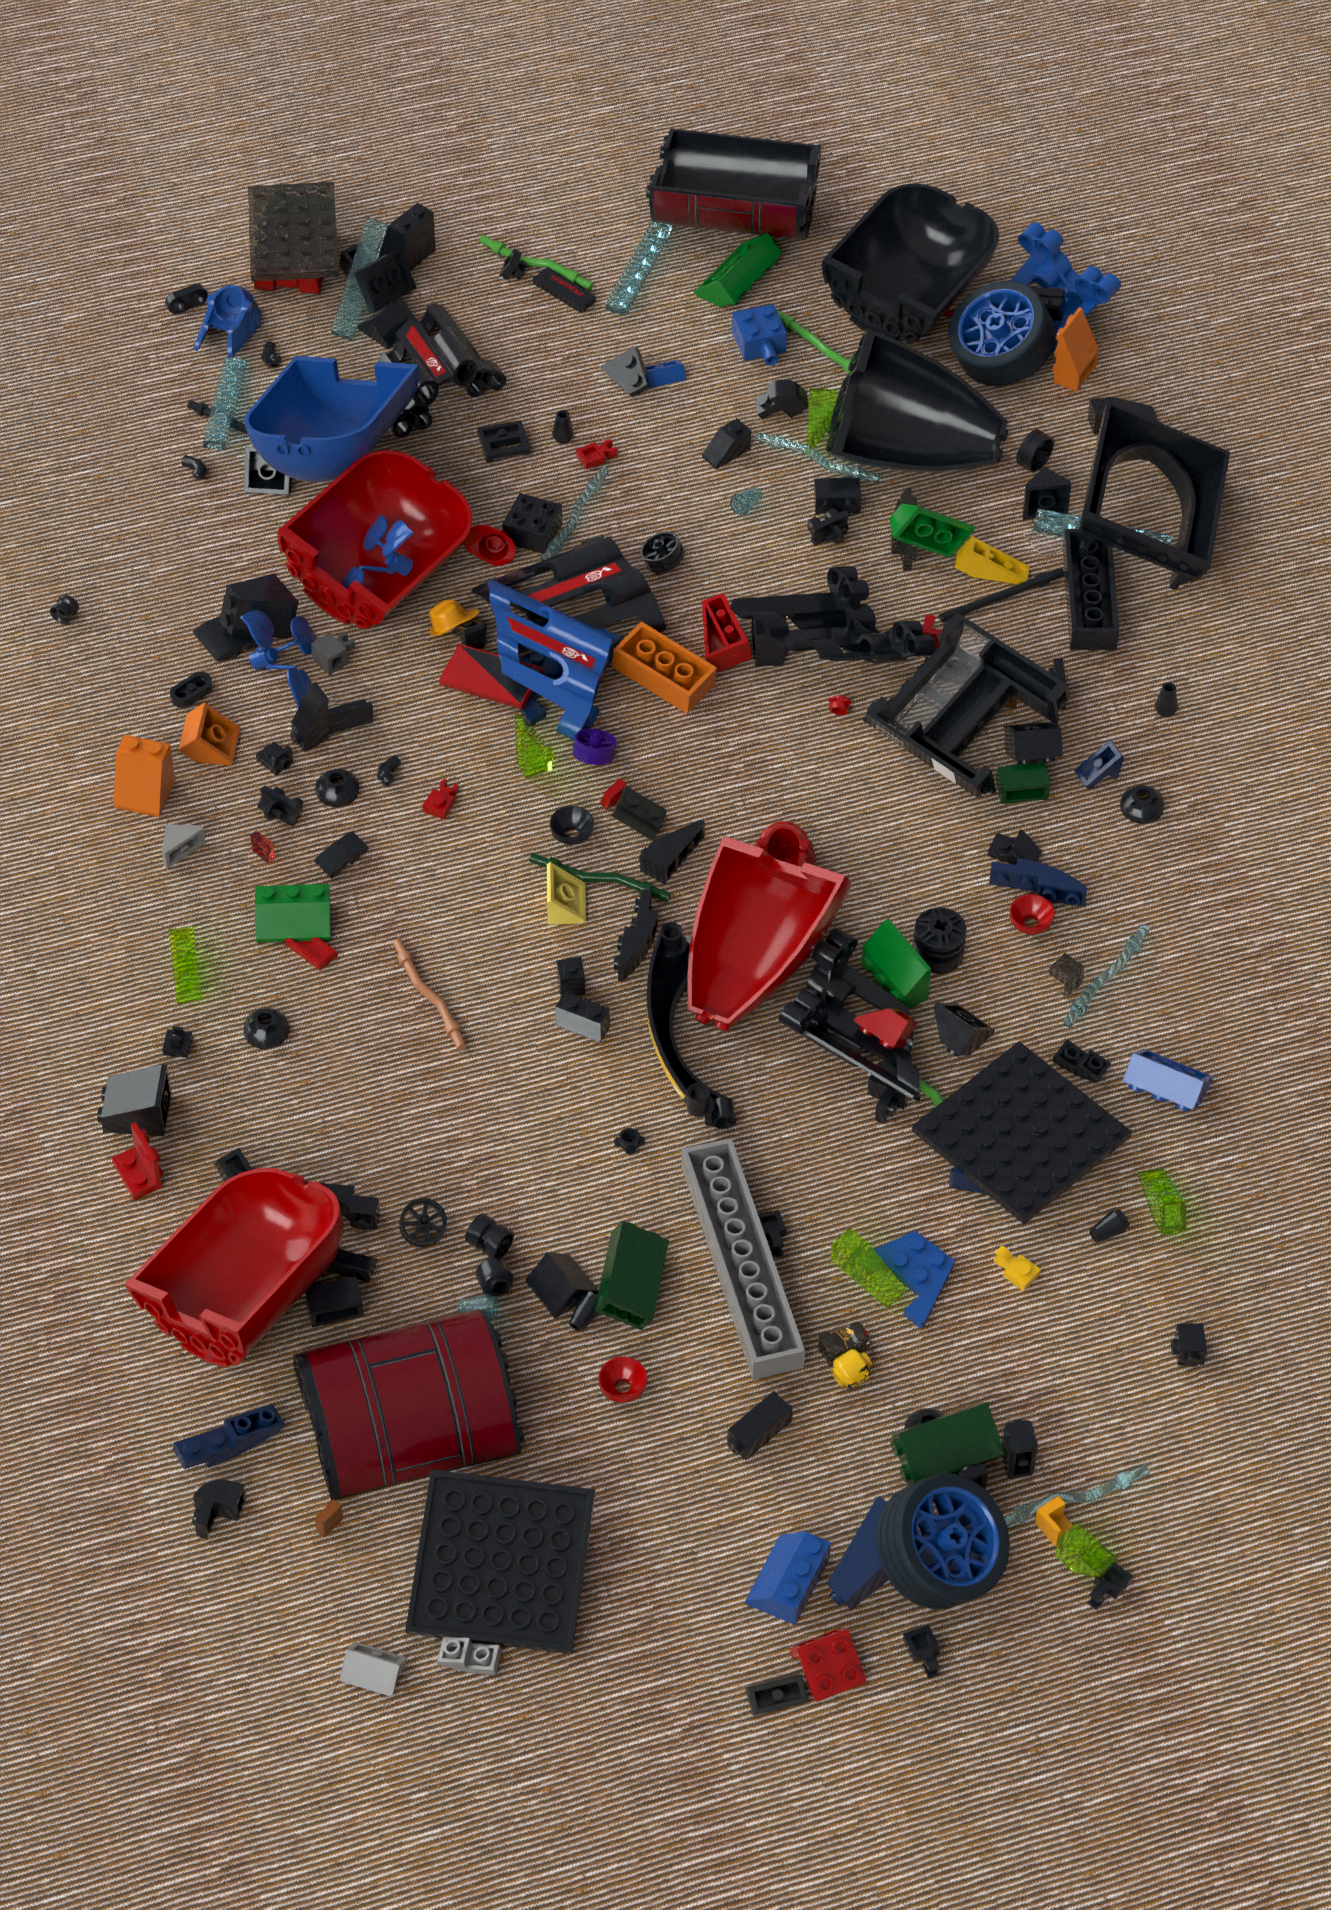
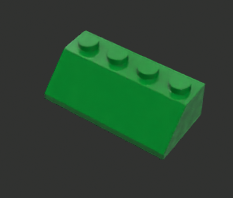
[694,232,782,307]

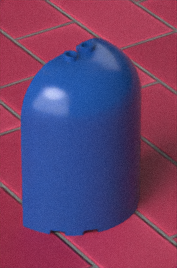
[244,356,420,483]

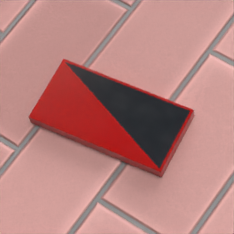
[438,644,543,710]

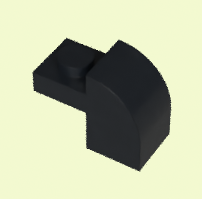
[756,379,809,419]
[867,1061,907,1124]
[192,1479,246,1539]

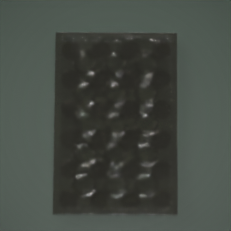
[248,182,339,282]

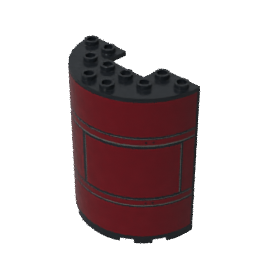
[646,128,822,240]
[293,1308,525,1501]

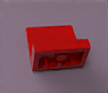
[111,1122,164,1200]
[789,1628,866,1702]

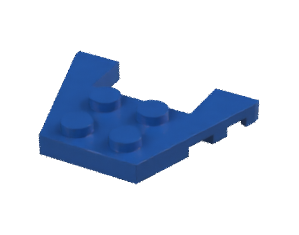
[844,1231,955,1329]

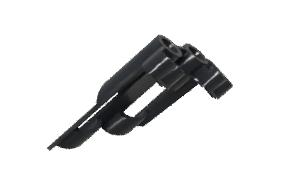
[730,566,935,664]
[779,928,921,1101]

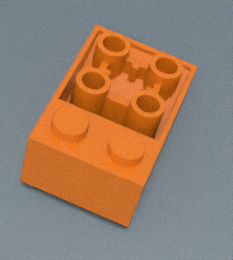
[1052,307,1099,392]

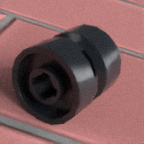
[465,1213,515,1258]

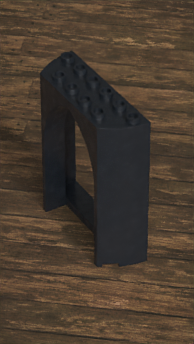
[1078,401,1230,590]

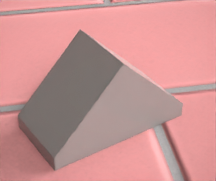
[162,824,205,869]

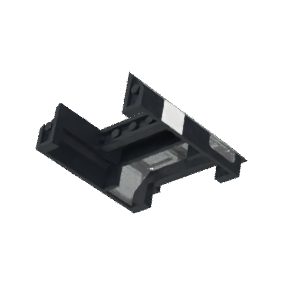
[862,612,1070,799]

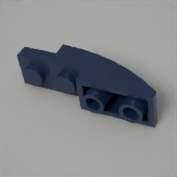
[989,858,1087,907]
[173,1404,285,1470]

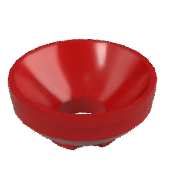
[1009,894,1055,934]
[598,1357,647,1403]

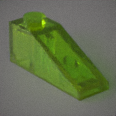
[807,388,837,452]
[515,714,554,779]
[169,926,202,1003]
[1138,1168,1187,1235]
[830,1228,906,1308]

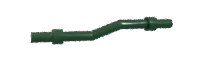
[529,853,671,902]

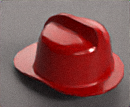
[464,524,516,566]

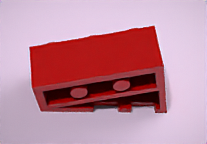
[702,593,752,673]

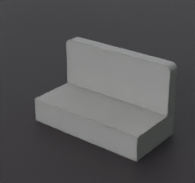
[340,1642,407,1696]

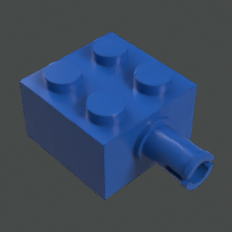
[731,304,787,366]

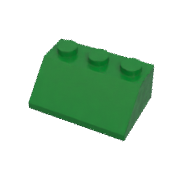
[889,504,975,558]
[255,884,331,943]
[861,918,931,1009]

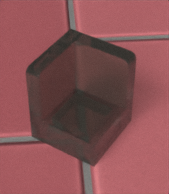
[1049,953,1084,998]

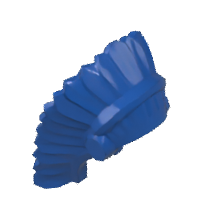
[193,285,262,357]

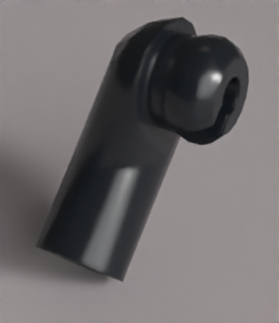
[261,341,281,368]
[182,455,208,480]

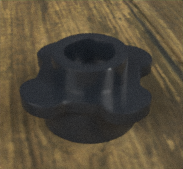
[614,1128,645,1155]

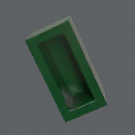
[996,762,1050,804]

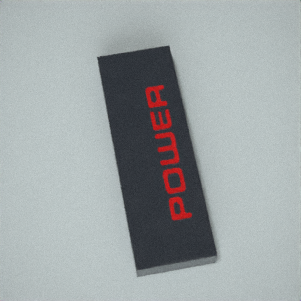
[533,267,596,313]

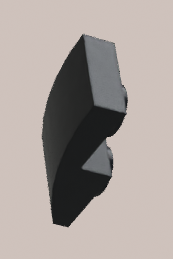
[314,831,369,879]
[1051,1039,1111,1083]

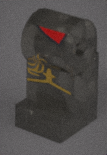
[818,1322,872,1367]

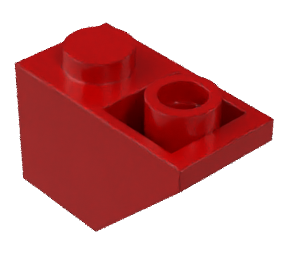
[854,1008,918,1049]

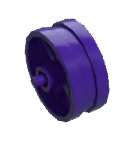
[572,728,617,765]

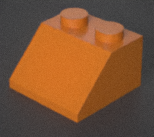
[178,703,241,765]

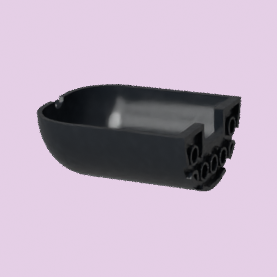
[822,183,999,343]

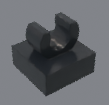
[499,249,527,280]
[162,1026,193,1058]

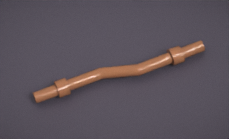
[393,938,467,1051]

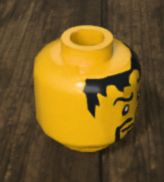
[831,1349,873,1389]

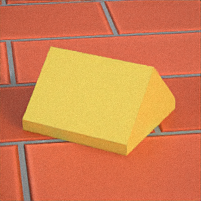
[547,862,586,924]

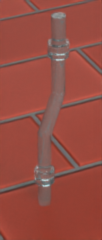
[755,432,880,483]
[540,467,609,561]
[1063,925,1150,1027]
[1004,1464,1150,1527]

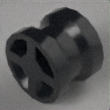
[50,595,79,624]

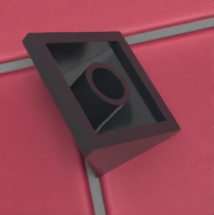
[357,298,413,349]
[1022,467,1071,520]
[526,1252,599,1319]

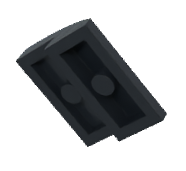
[193,616,258,661]

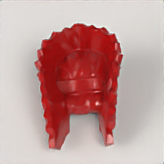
[755,821,816,867]

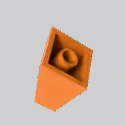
[113,735,175,817]

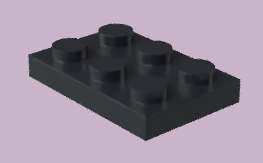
[354,247,417,313]

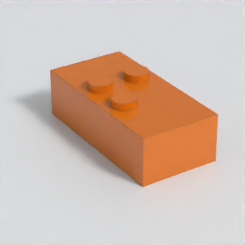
[612,621,717,714]

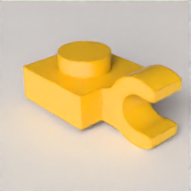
[993,1246,1041,1291]

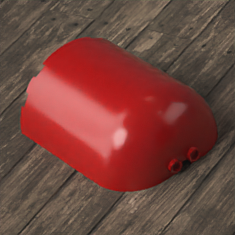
[277,450,472,629]
[124,1168,344,1367]

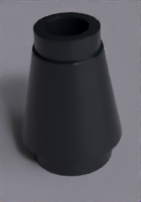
[552,410,574,444]
[1154,682,1178,717]
[1089,1209,1129,1243]
[569,1291,600,1332]

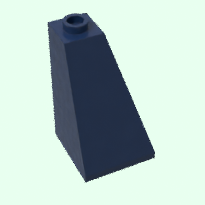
[827,1495,889,1610]

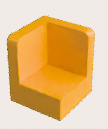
[1035,1496,1076,1547]

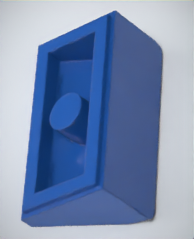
[645,360,686,388]

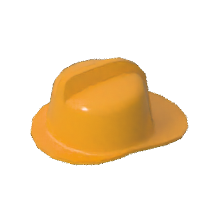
[429,600,480,636]

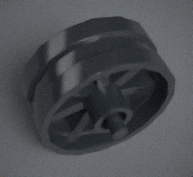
[1016,429,1054,473]
[640,531,685,573]
[399,1198,447,1248]

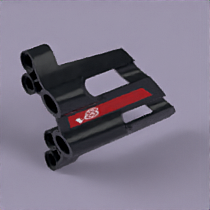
[377,303,506,437]
[471,534,667,632]

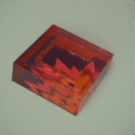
[250,830,275,863]

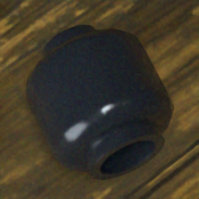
[475,1257,514,1297]

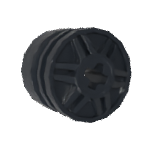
[913,907,967,974]

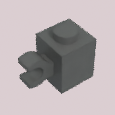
[311,632,355,675]

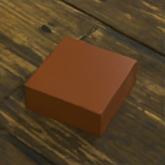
[315,1499,343,1537]

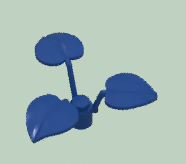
[341,514,414,589]
[240,610,316,708]

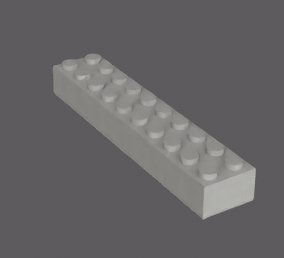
[681,1138,805,1380]

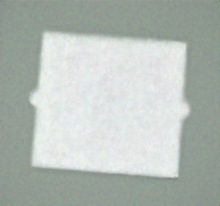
[1023,519,1065,560]

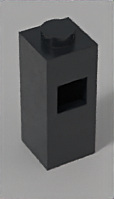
[727,1391,793,1460]

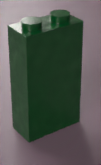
[595,1221,669,1330]
[891,1402,1005,1486]

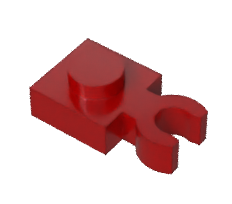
[576,439,618,470]
[422,779,458,819]

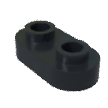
[165,284,208,314]
[170,672,213,707]

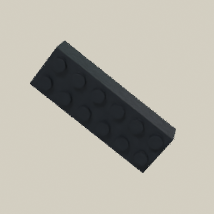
[1062,529,1119,650]

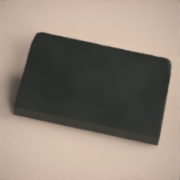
[745,1673,808,1716]

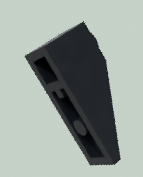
[1088,396,1158,434]
[290,682,328,752]
[639,820,705,884]

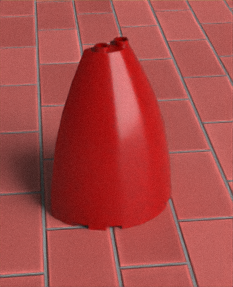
[687,836,852,1032]

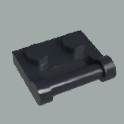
[477,420,531,463]

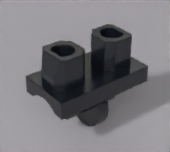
[807,508,849,546]
[258,785,303,826]

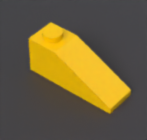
[955,536,1030,584]

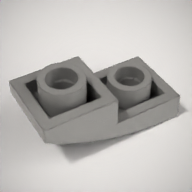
[437,1637,502,1675]

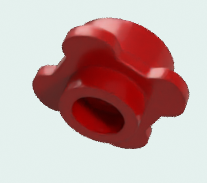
[828,695,852,715]

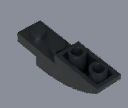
[614,889,658,981]

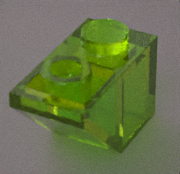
[1055,1523,1118,1578]

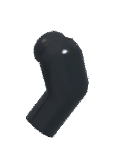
[377,755,401,786]

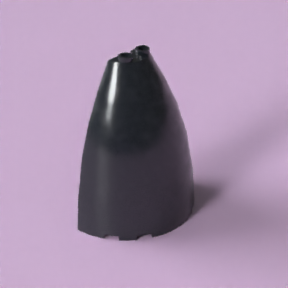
[826,328,1009,472]

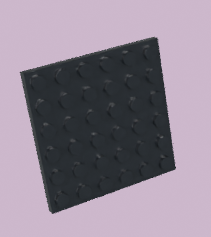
[912,1041,1132,1225]
[405,1469,596,1654]

